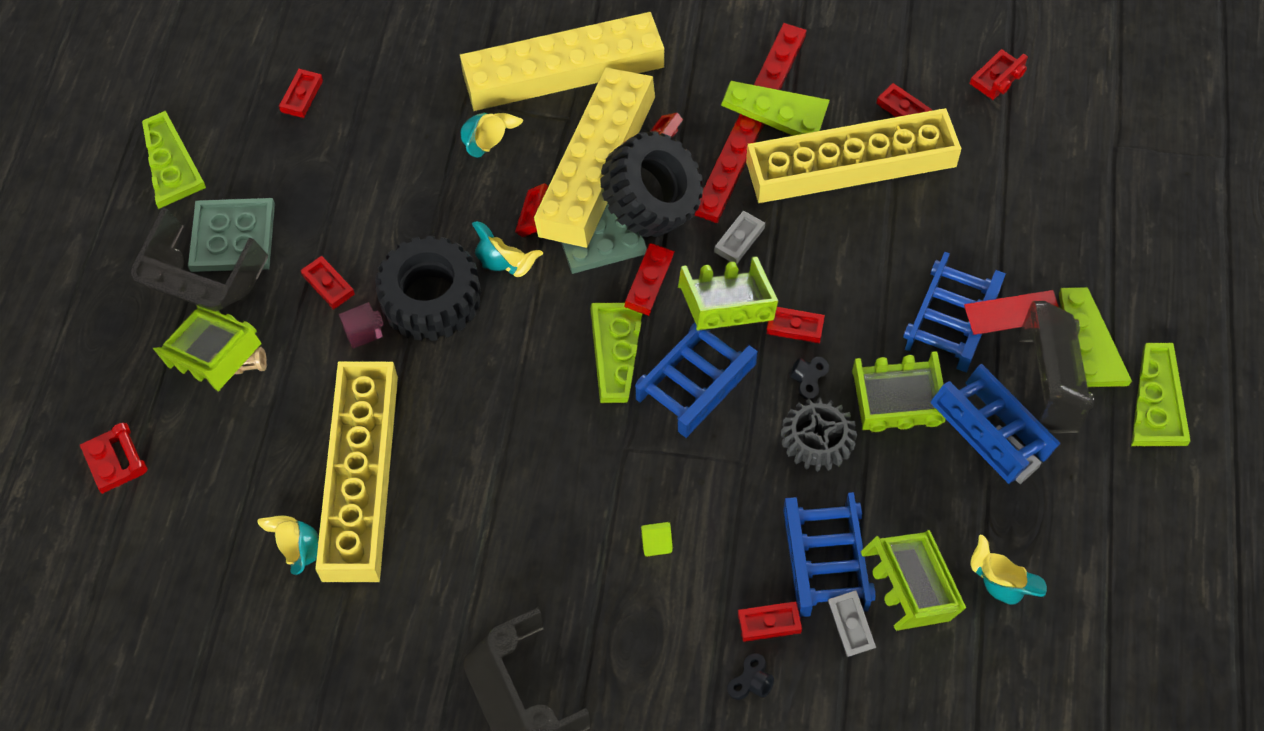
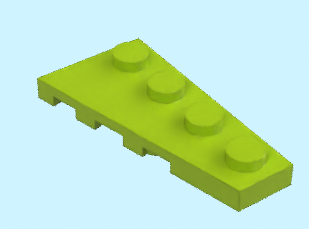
[721,81,830,136]
[142,111,206,209]
[1059,287,1132,387]
[590,303,642,403]
[1131,343,1190,446]

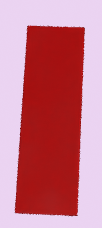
[964,290,1063,335]

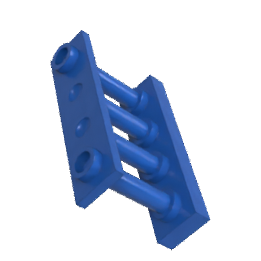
[903,252,1006,373]
[635,322,758,438]
[930,364,1061,484]
[783,492,875,617]

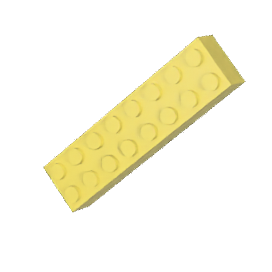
[460,12,664,111]
[534,67,655,248]
[746,108,961,203]
[316,362,398,582]

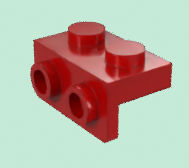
[970,49,1028,100]

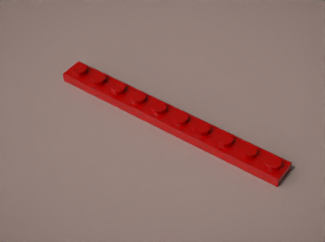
[695,23,806,223]

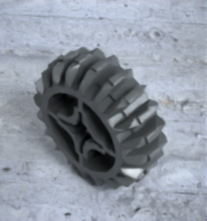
[781,398,857,472]

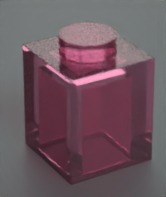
[339,303,384,349]

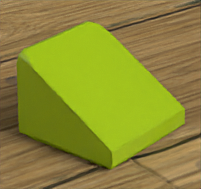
[641,522,673,557]

